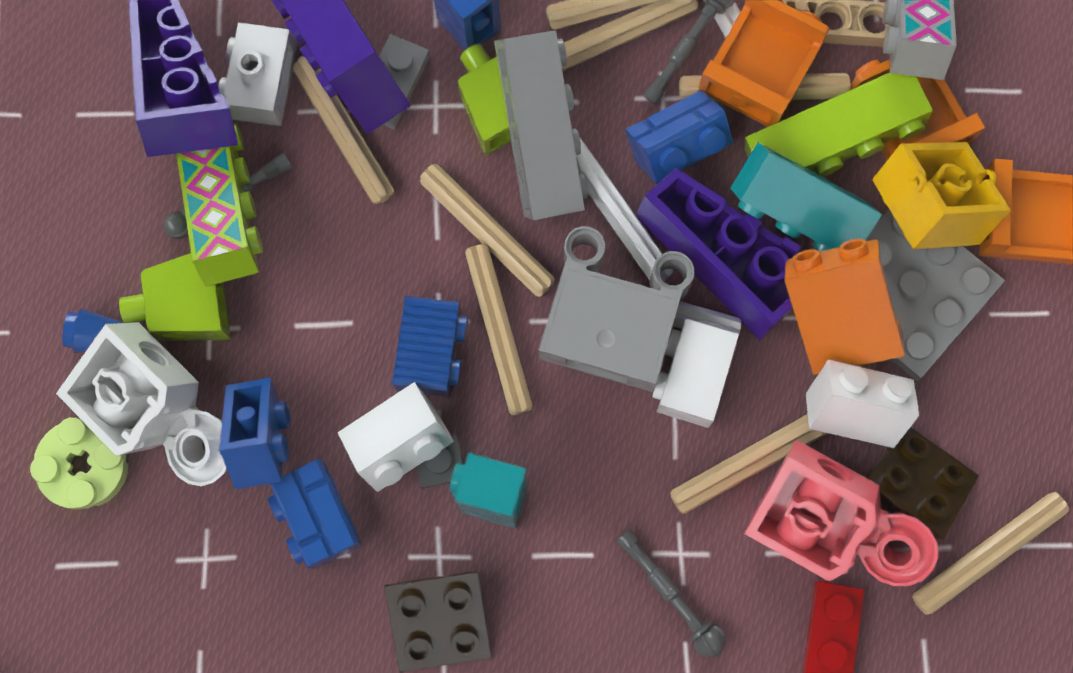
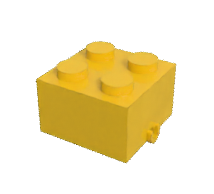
[872,142,1011,249]

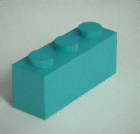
[730,142,882,252]
[449,453,528,529]

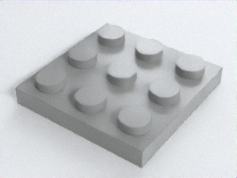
[866,209,1005,381]

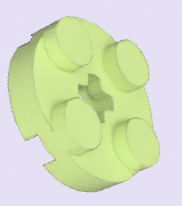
[30,417,128,510]

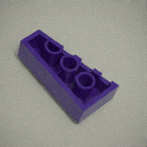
[129,0,238,157]
[272,0,411,134]
[636,168,802,341]

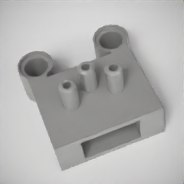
[539,226,694,392]

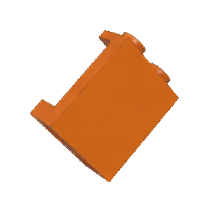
[698,0,830,127]
[850,59,985,160]
[979,159,1073,265]
[785,239,905,375]

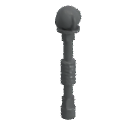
[643,0,735,105]
[163,153,293,239]
[616,529,726,657]

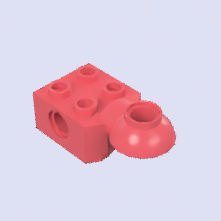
[744,440,938,586]

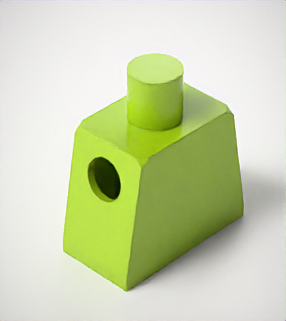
[457,44,511,156]
[119,253,231,341]

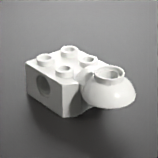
[56,322,227,486]

